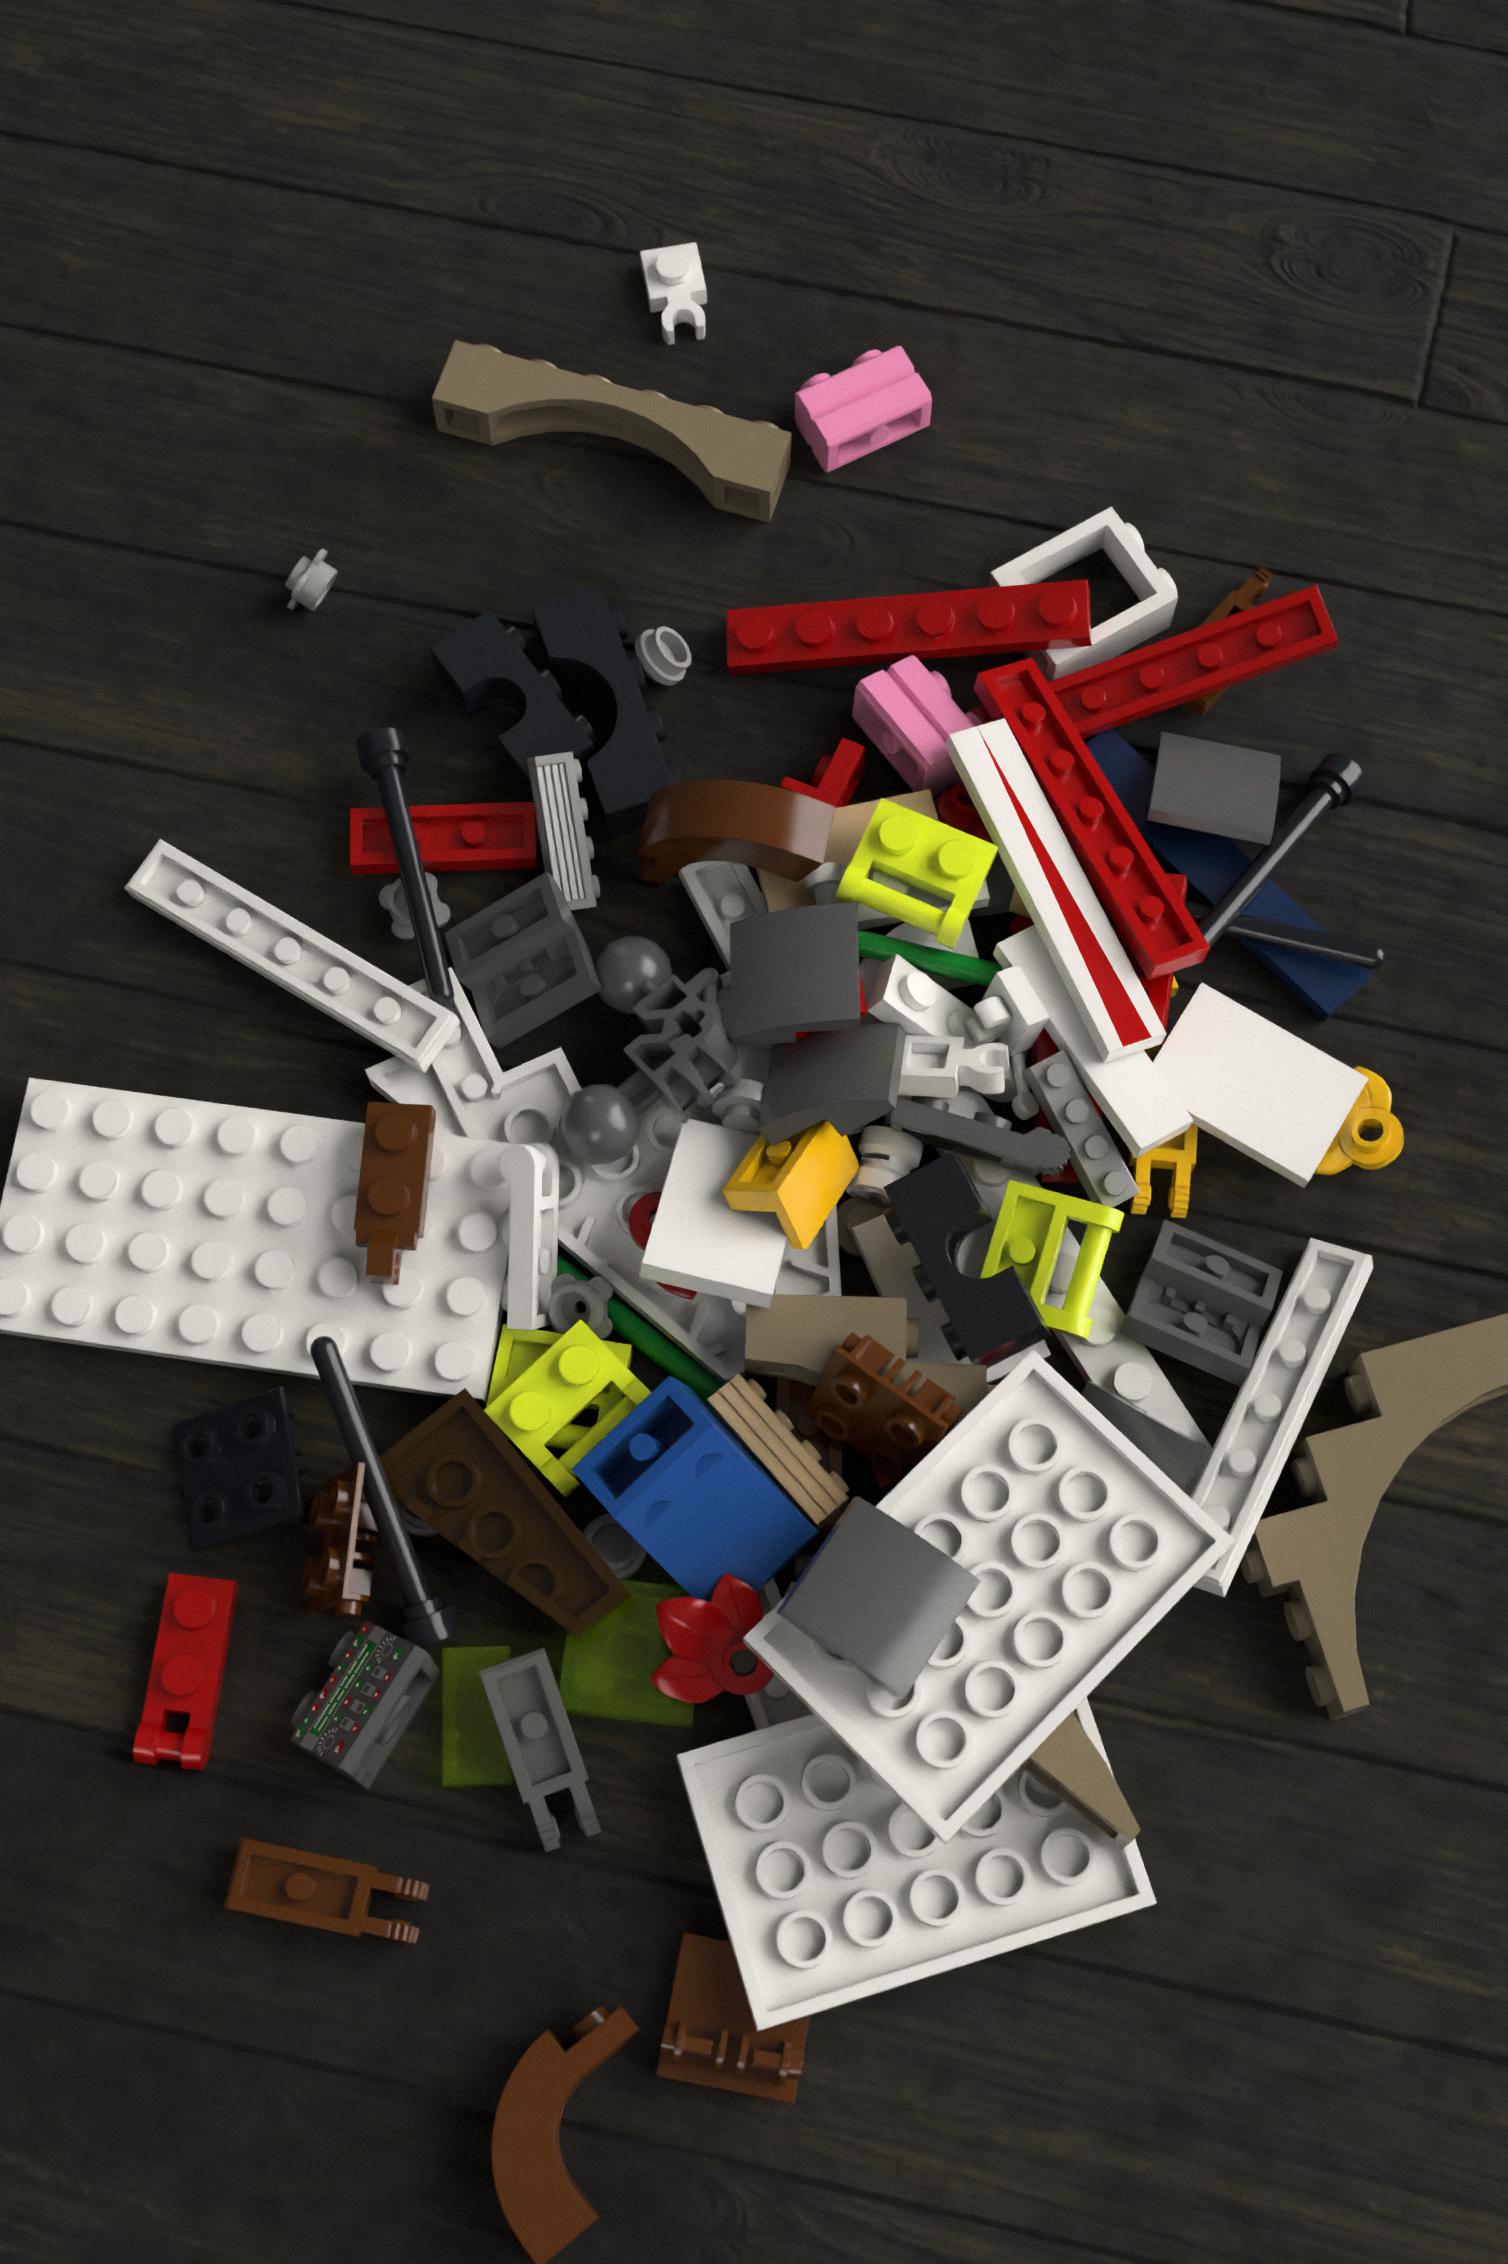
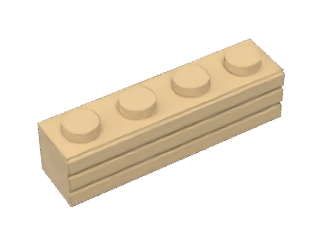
[707,1374,849,1530]

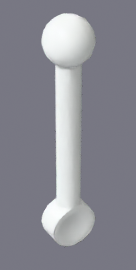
[1011,1051,1039,1120]

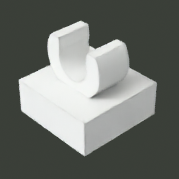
[965,965,1050,1056]

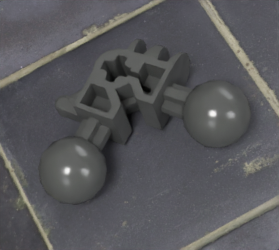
[559,936,738,1165]

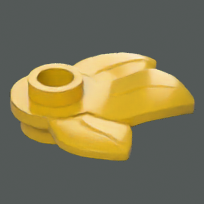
[1314,1066,1404,1175]

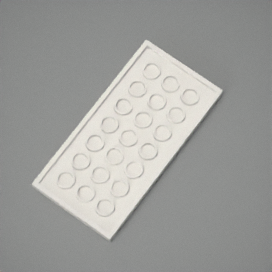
[0,1078,519,1404]

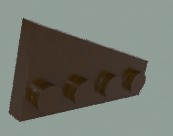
[379,1388,632,1640]

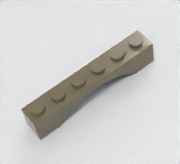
[432,340,791,523]

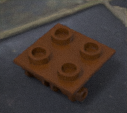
[805,1332,963,1481]
[300,1462,377,1618]
[656,1933,810,2104]

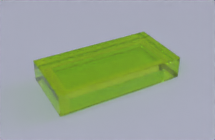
[442,1645,513,1788]

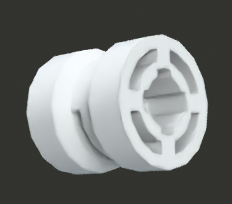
[846,1126,924,1207]

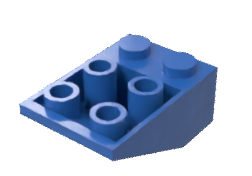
[572,1376,820,1602]

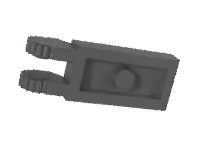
[890,1096,1072,1179]
[479,1647,602,1852]

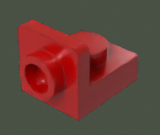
[779,738,865,808]

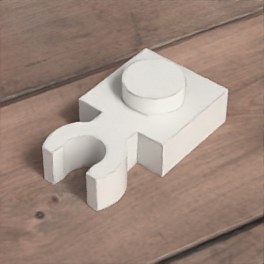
[640,242,707,345]
[898,1035,1009,1098]

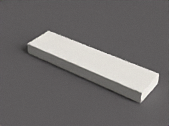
[993,925,1194,1158]

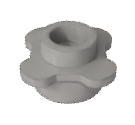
[285,548,338,611]
[379,872,450,940]
[549,1273,613,1340]

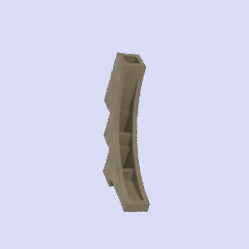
[745,1294,997,1442]
[1240,1313,1508,1721]

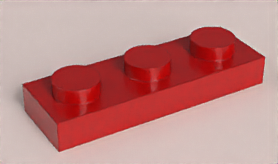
[350,802,538,875]

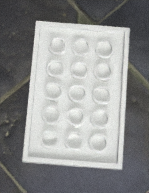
[743,1350,1235,1845]
[676,1697,1157,2032]

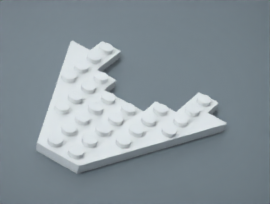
[365,861,842,1385]

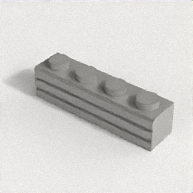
[527,751,600,910]
[1021,1049,1140,1208]

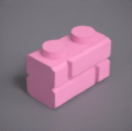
[794,346,932,473]
[852,655,982,797]

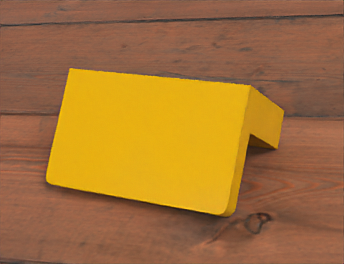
[722,1119,859,1250]

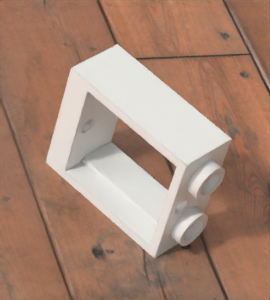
[988,506,1178,682]

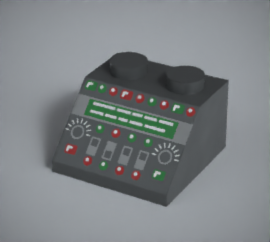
[290,1621,441,1790]

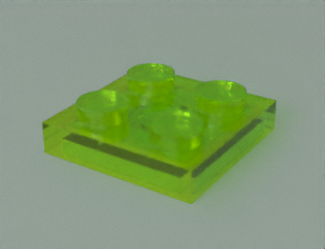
[559,1579,695,1728]

